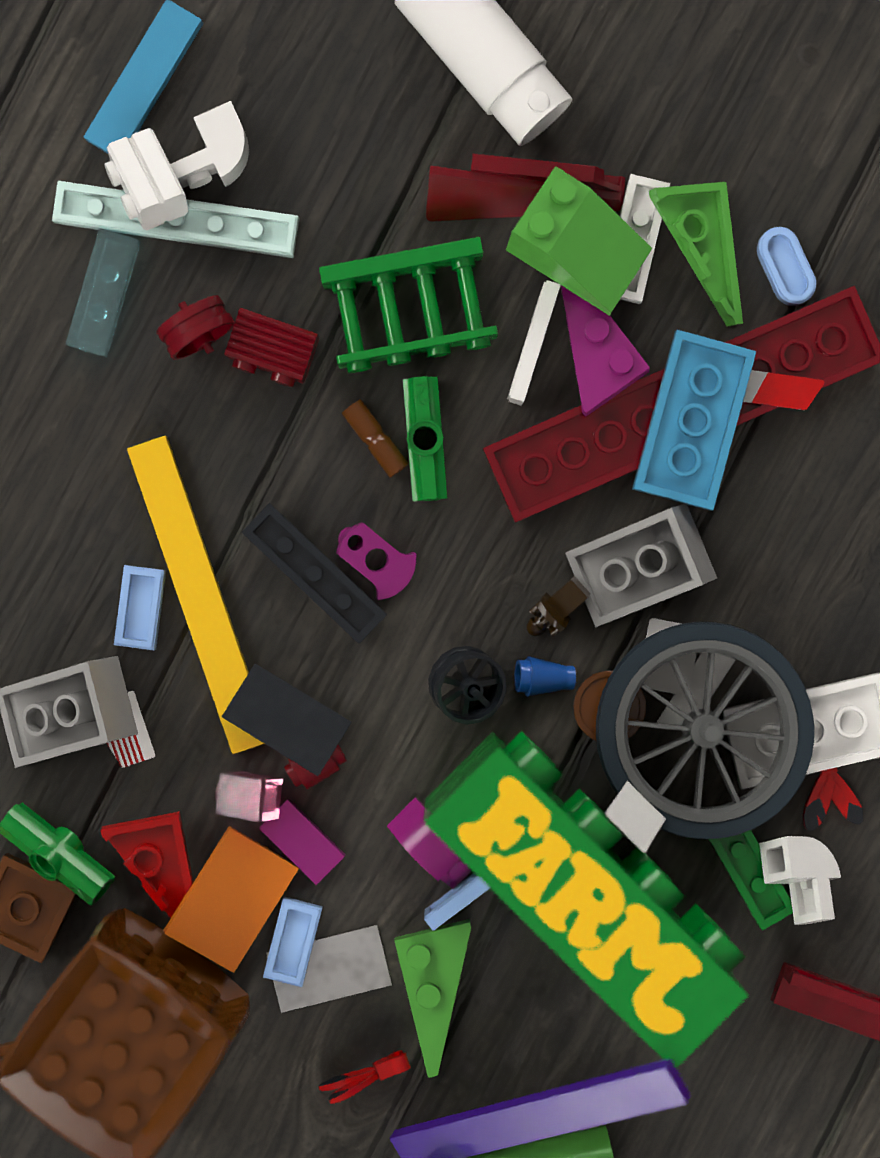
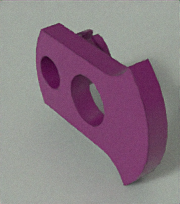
[336,522,416,600]

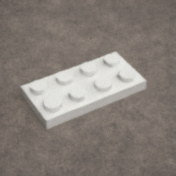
[722,672,880,789]

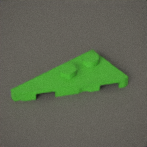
[649,182,743,326]
[394,919,471,1078]

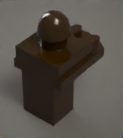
[527,576,590,637]

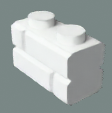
[104,128,188,231]

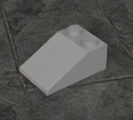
[565,504,717,627]
[0,656,138,768]

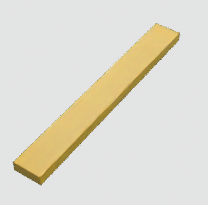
[127,436,264,754]

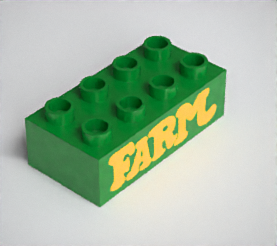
[424,731,749,1069]

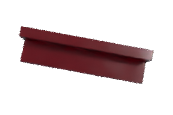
[770,962,880,1041]

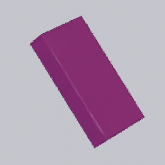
[259,798,346,885]

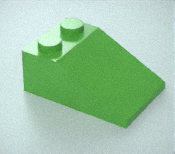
[506,166,653,316]

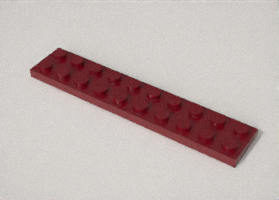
[483,285,880,523]

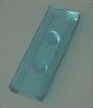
[65,228,141,358]

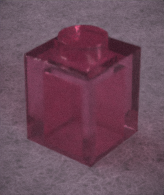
[215,771,283,822]

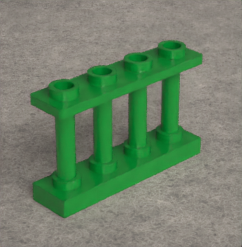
[319,237,498,373]

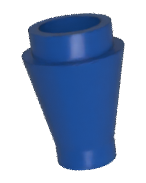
[514,656,576,697]

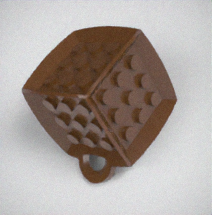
[0,908,250,1158]

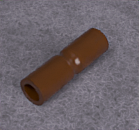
[342,399,409,478]

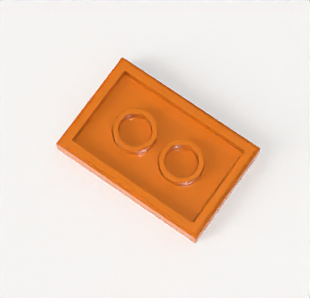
[164,826,299,973]

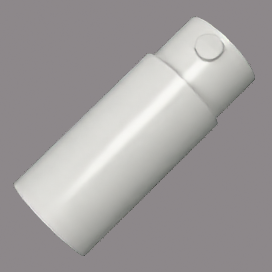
[395,0,573,146]

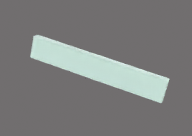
[52,181,299,258]

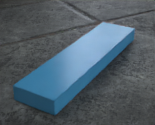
[83,0,203,154]

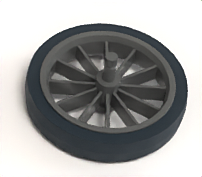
[596,622,815,839]

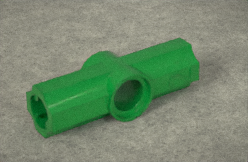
[402,376,448,502]
[0,802,116,906]

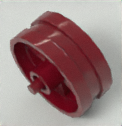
[156,295,235,360]

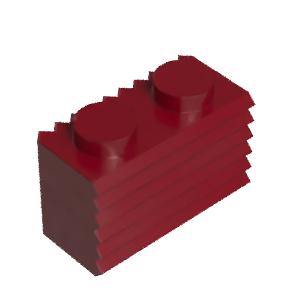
[225,308,320,387]

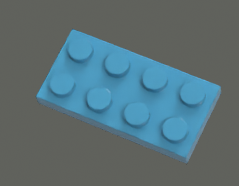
[632,330,756,511]

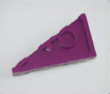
[560,285,650,417]

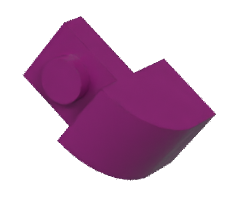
[387,797,472,889]

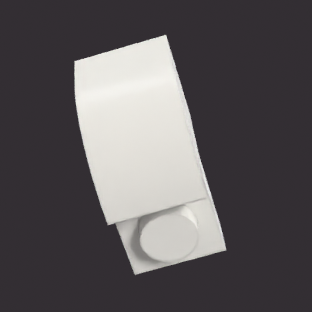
[170,101,249,189]
[759,836,841,925]

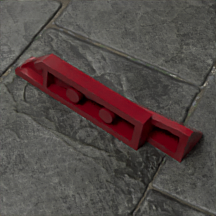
[426,154,626,222]

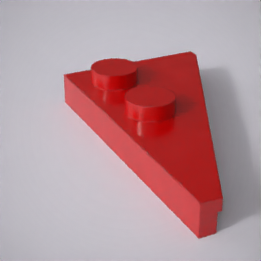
[101,811,198,953]

